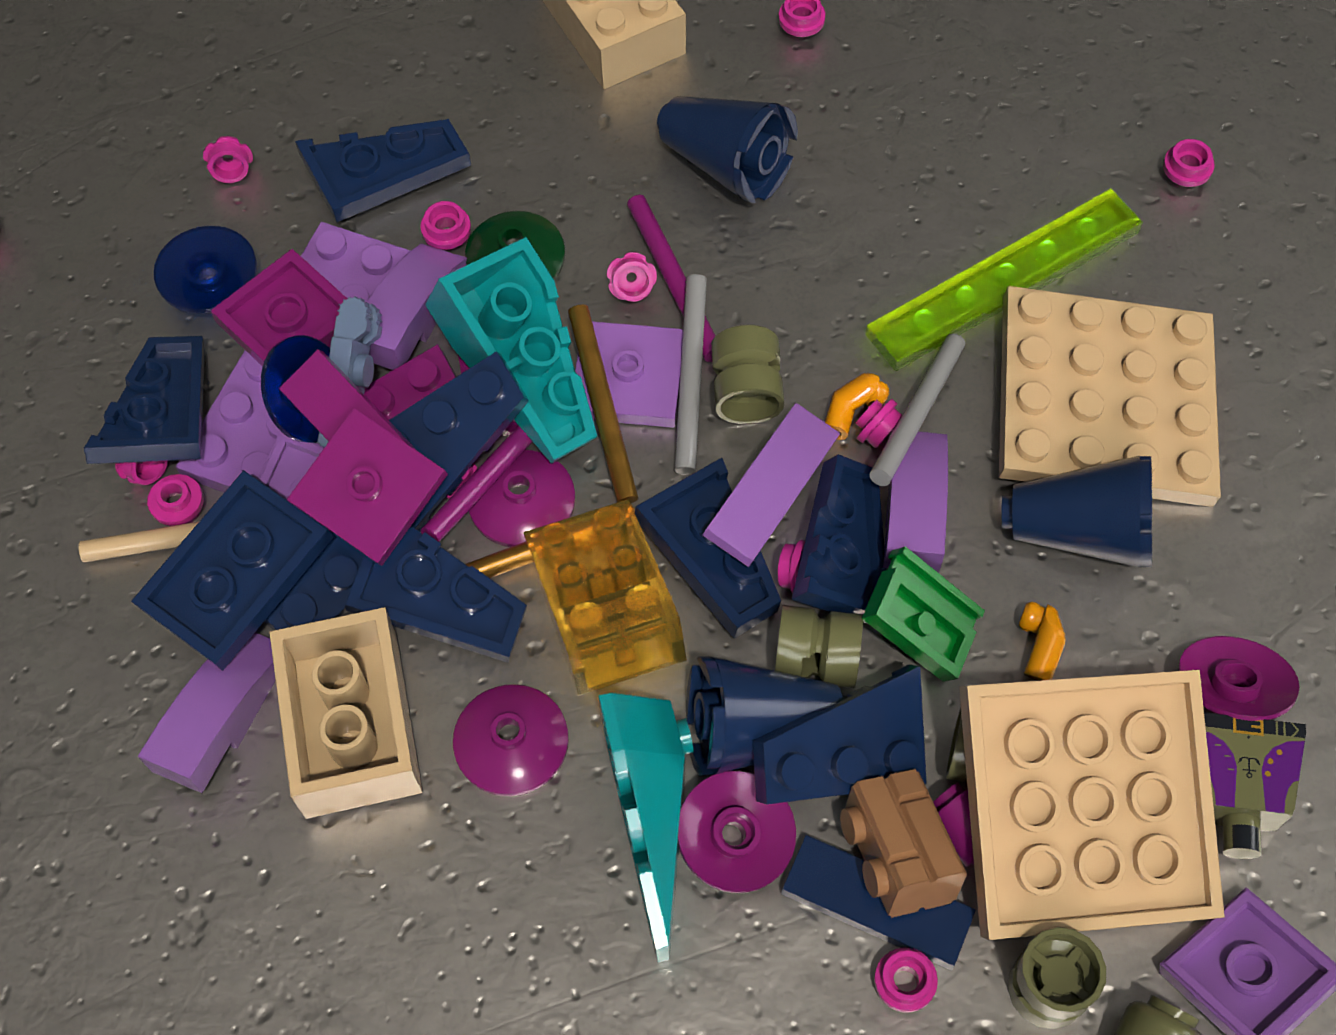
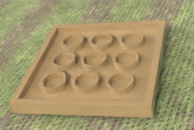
[999,286,1221,507]
[959,670,1225,940]

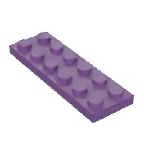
[176,222,410,493]

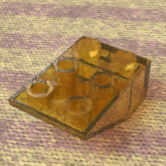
[524,499,687,696]

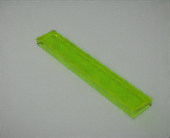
[866,189,1143,371]

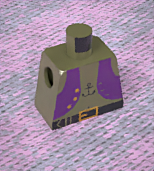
[1204,712,1306,859]

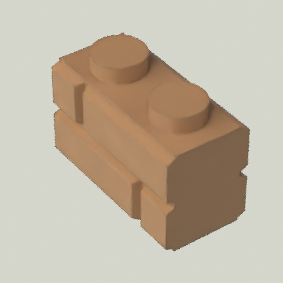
[840,769,967,918]

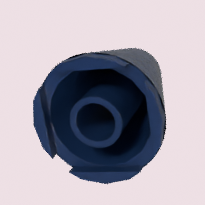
[657,96,798,203]
[1002,455,1152,568]
[686,656,848,776]

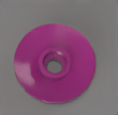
[469,450,575,547]
[1178,636,1300,721]
[453,685,569,797]
[678,771,796,893]

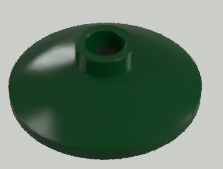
[465,211,565,279]

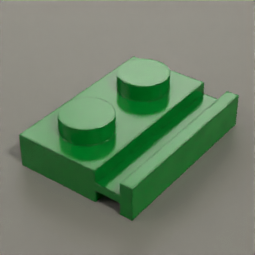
[862,546,985,682]

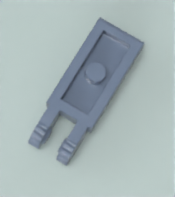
[318,296,383,447]

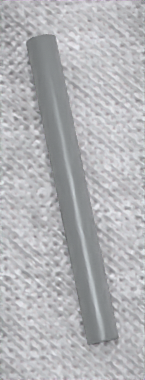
[674,274,707,475]
[870,334,965,486]

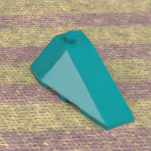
[425,237,597,464]
[598,693,694,963]

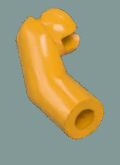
[825,373,889,440]
[1019,602,1066,681]

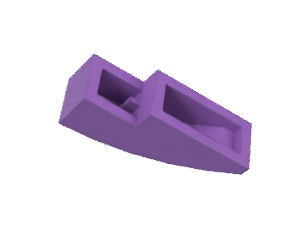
[367,243,467,370]
[703,403,840,567]
[883,431,948,573]
[138,632,276,793]

